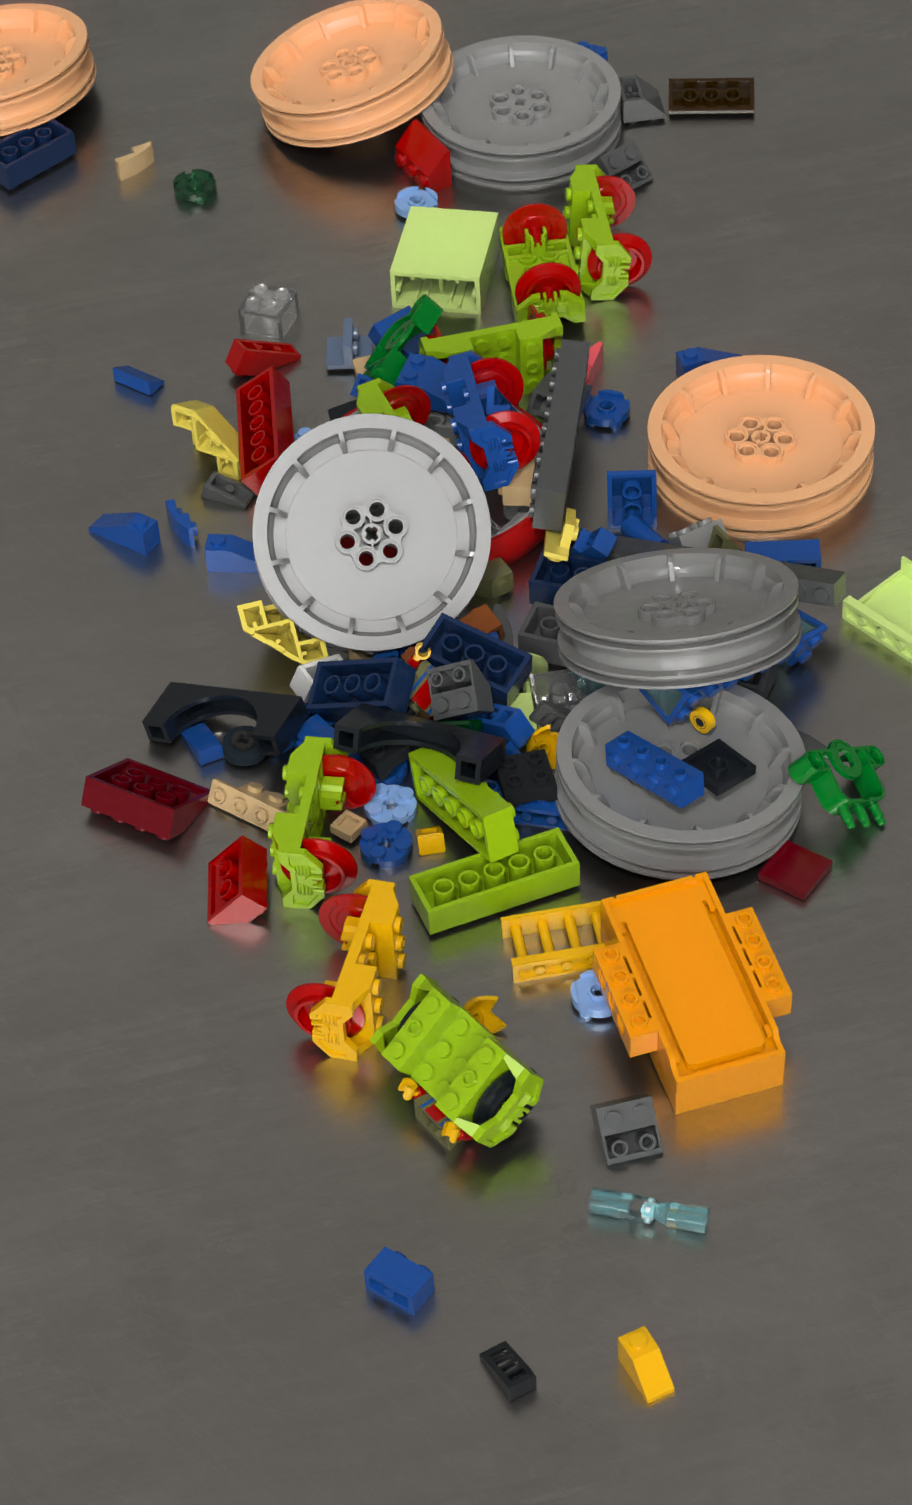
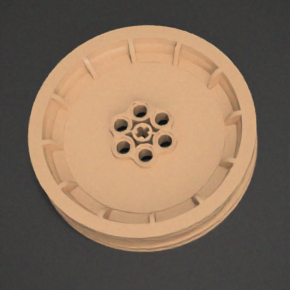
[251,0,454,147]
[0,3,97,136]
[647,355,875,539]

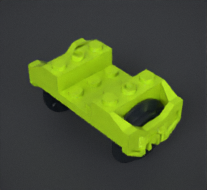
[369,973,544,1148]

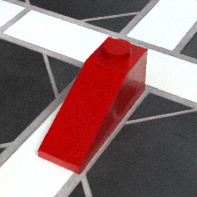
[225,338,301,377]

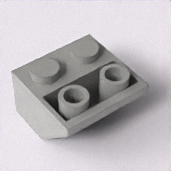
[667,517,727,548]

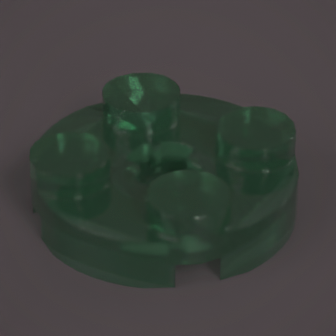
[173,169,217,205]

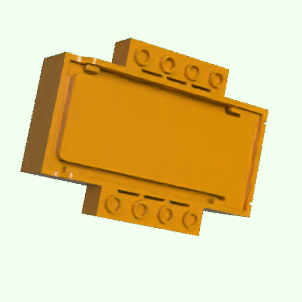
[593,872,793,1115]

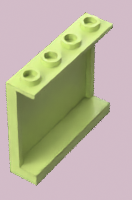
[842,556,912,663]

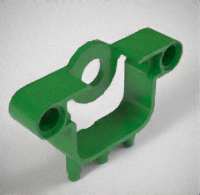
[363,294,443,386]
[788,739,886,830]

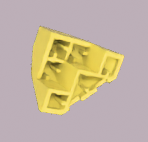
[171,400,241,481]
[237,600,329,665]

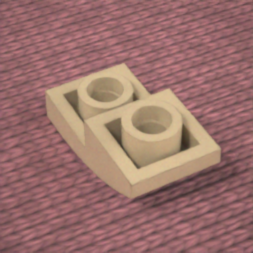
[115,141,155,181]

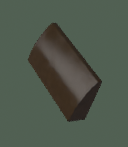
[669,78,754,114]

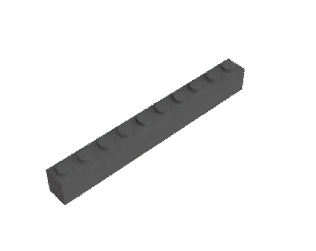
[604,535,846,607]

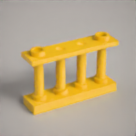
[500,901,605,983]

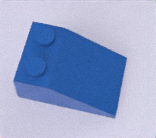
[395,353,450,413]
[607,470,657,530]

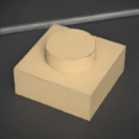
[330,809,367,843]

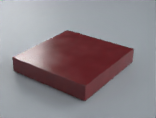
[758,840,832,901]

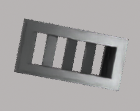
[529,700,571,733]

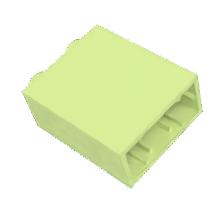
[390,206,500,315]

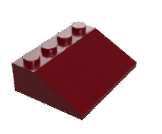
[81,758,210,840]

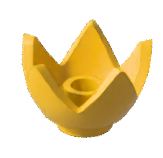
[526,724,559,769]
[463,995,507,1034]

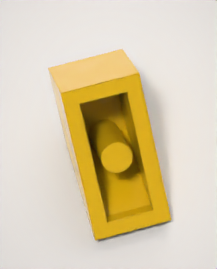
[618,1326,675,1404]

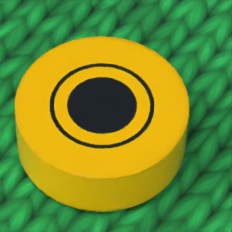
[689,706,716,734]

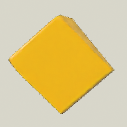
[415,826,446,856]

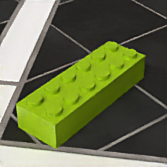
[408,747,520,863]
[408,827,580,935]

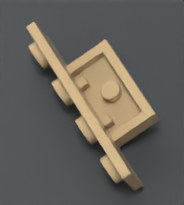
[208,778,289,831]

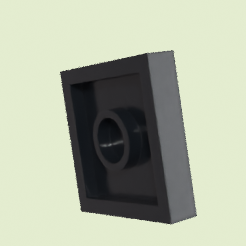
[682,739,756,796]

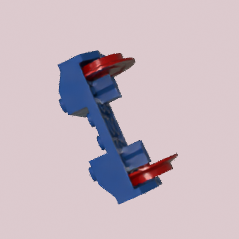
[440,350,540,492]

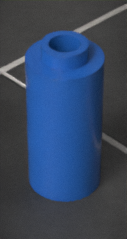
[620,514,669,544]

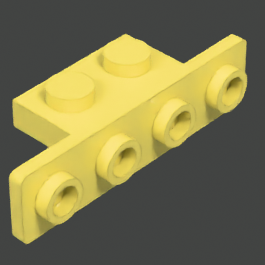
[543,507,579,562]

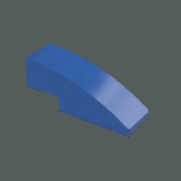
[569,527,618,560]

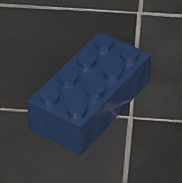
[0,119,77,190]
[529,549,608,605]
[418,613,532,706]
[306,657,416,721]

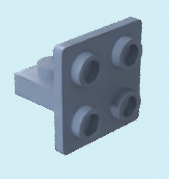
[326,318,373,370]

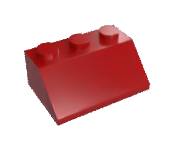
[395,119,452,192]
[207,835,268,925]

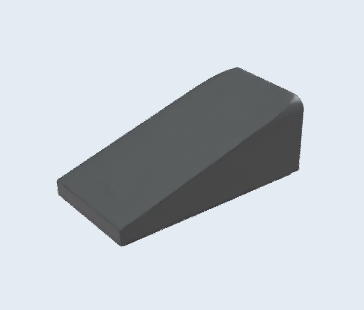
[201,471,255,509]

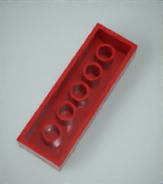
[236,366,294,496]

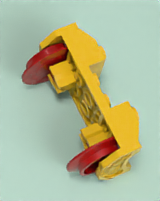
[286,879,407,1062]

